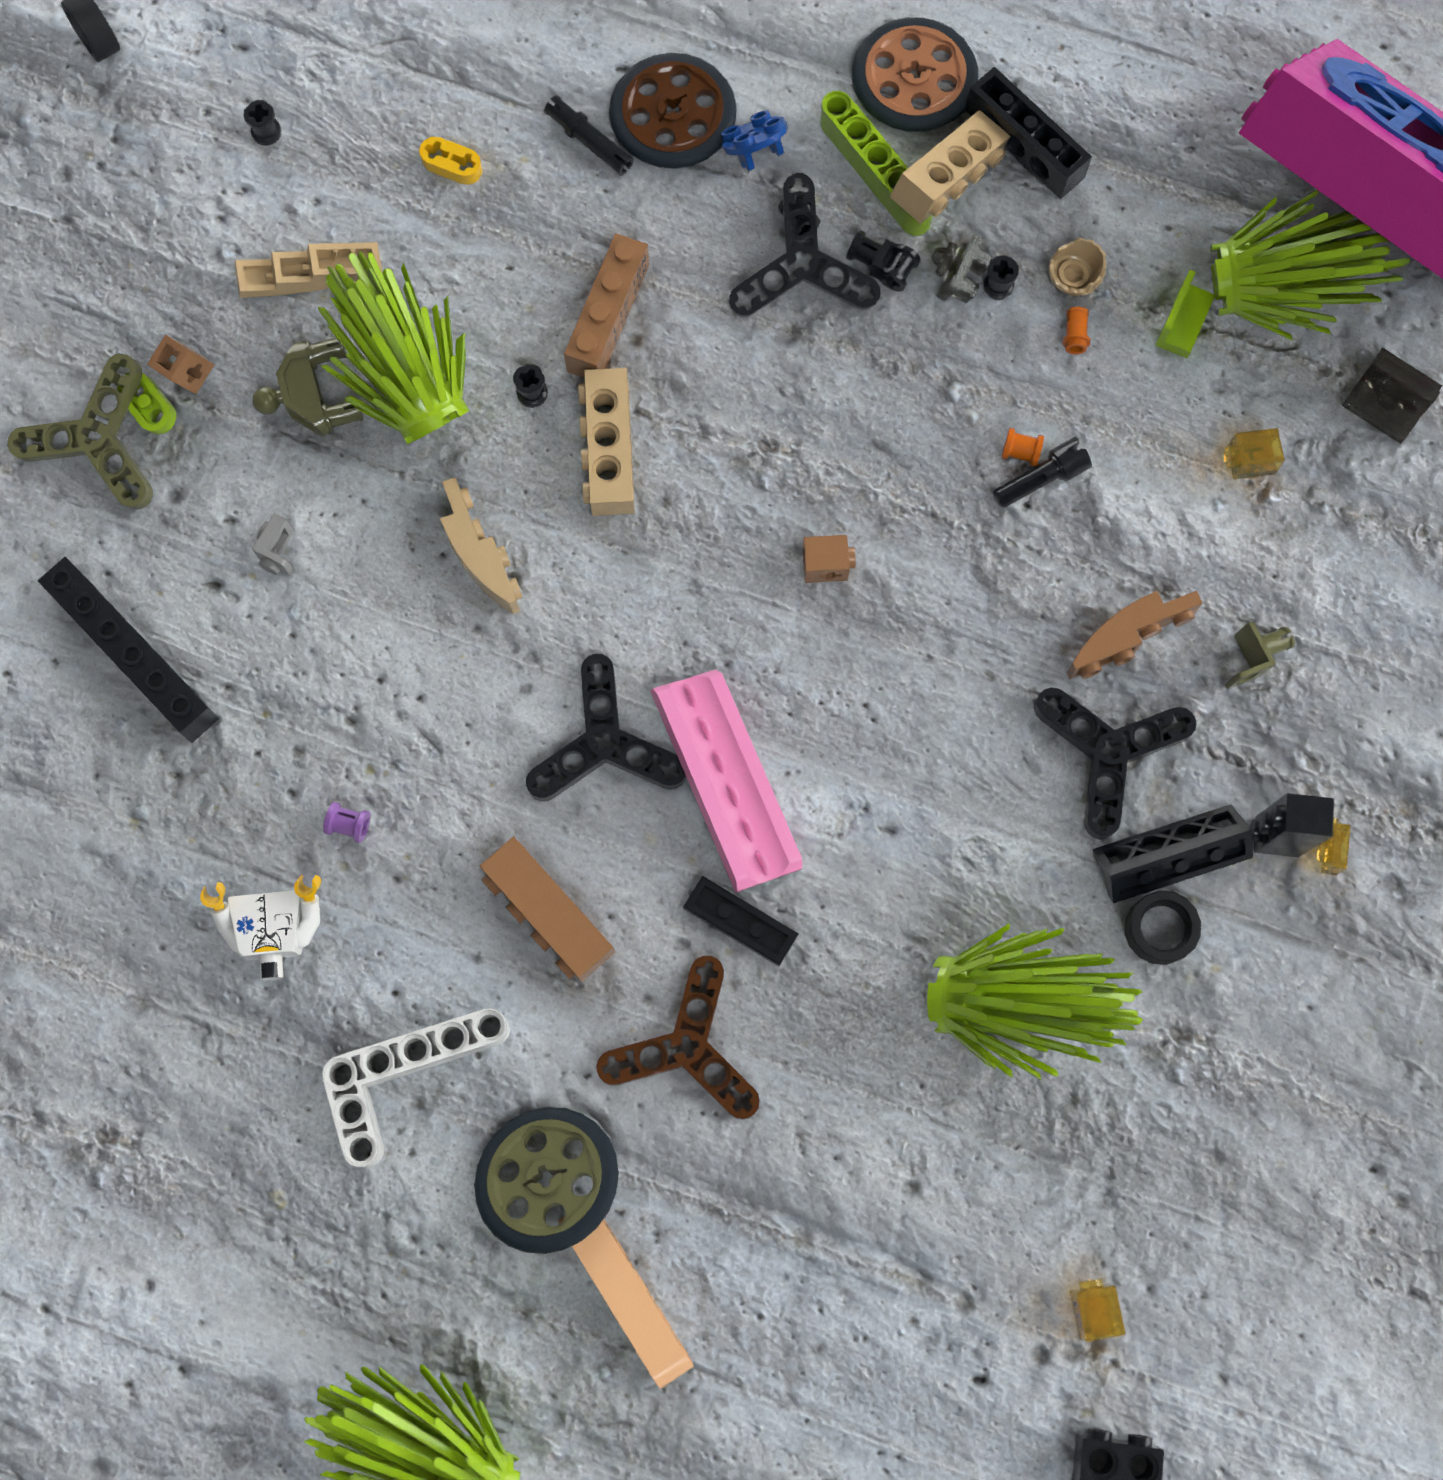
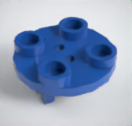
[721,110,788,171]

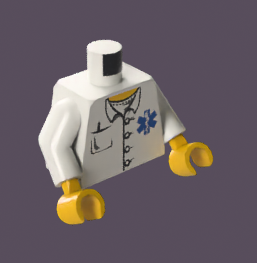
[200,874,322,980]

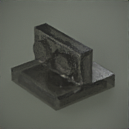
[1341,347,1442,444]

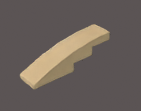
[235,242,383,298]

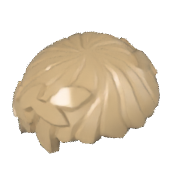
[1049,238,1107,296]

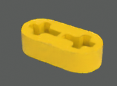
[419,136,483,185]

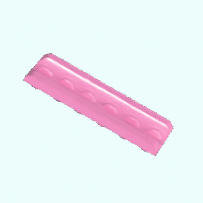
[650,669,802,893]

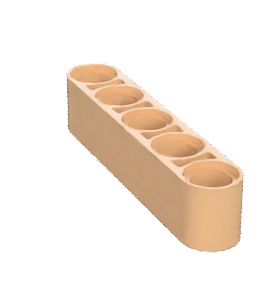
[557,1215,694,1389]

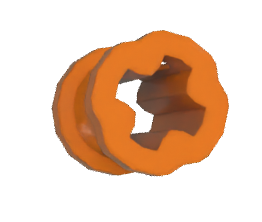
[1001,428,1044,467]

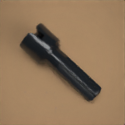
[993,437,1092,508]

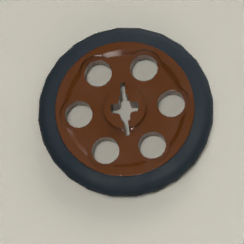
[609,53,737,169]

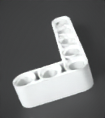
[322,1008,510,1168]

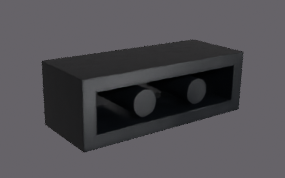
[1250,793,1334,857]

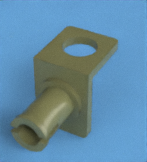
[1225,622,1295,690]

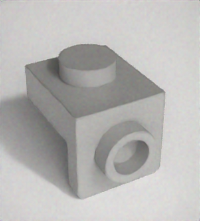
[252,513,294,576]

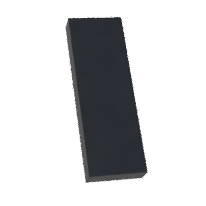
[683,875,799,967]

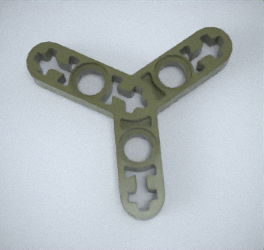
[7,353,153,509]

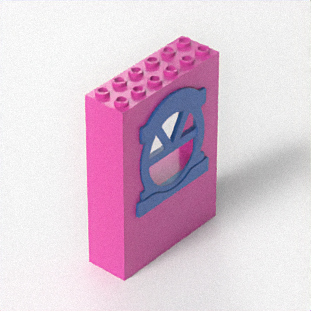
[1239,39,1443,279]

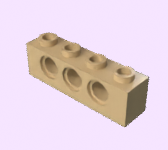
[890,110,1010,224]
[578,368,635,516]

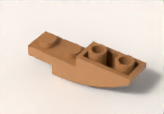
[1067,590,1203,679]

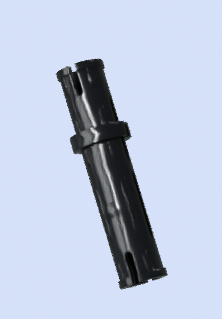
[544,95,634,176]

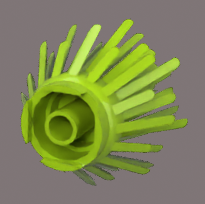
[1210,189,1410,341]
[318,251,470,445]
[927,923,1143,1081]
[304,1364,520,1480]

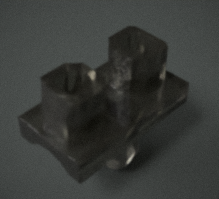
[931,233,993,303]

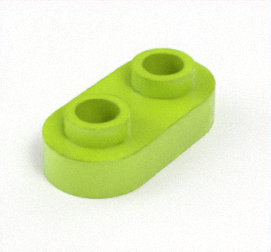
[117,372,176,435]

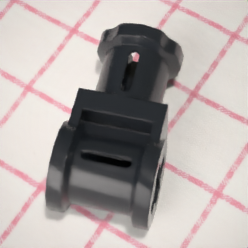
[846,230,921,292]

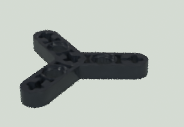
[729,173,881,317]
[526,653,686,802]
[1034,687,1197,840]

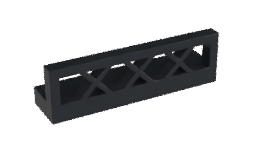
[1093,804,1253,904]

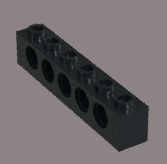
[37,557,220,743]

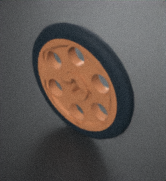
[852,17,979,132]

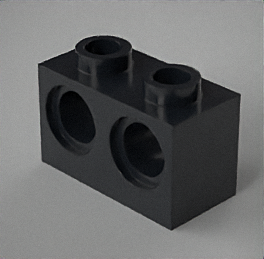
[1072,1428,1164,1480]

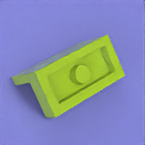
[1155,269,1214,358]

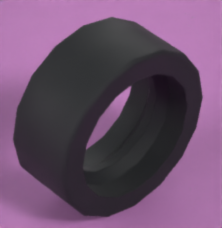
[61,0,120,62]
[1125,891,1201,965]

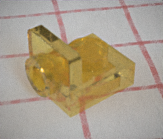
[1317,817,1351,875]

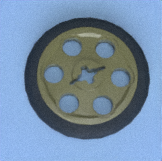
[474,1107,619,1254]

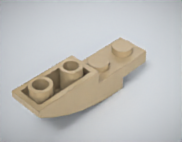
[440,477,523,614]

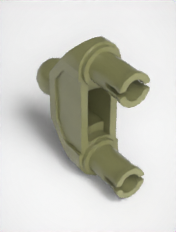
[252,337,364,436]

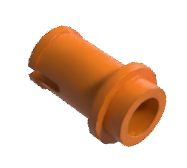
[1062,306,1090,355]

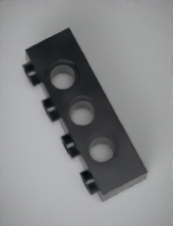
[965,67,1092,199]

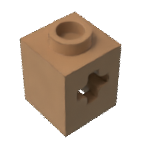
[147,334,215,394]
[802,535,856,583]

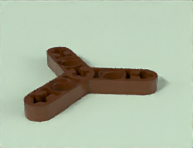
[596,955,760,1120]

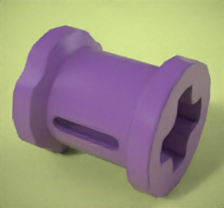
[323,802,371,843]

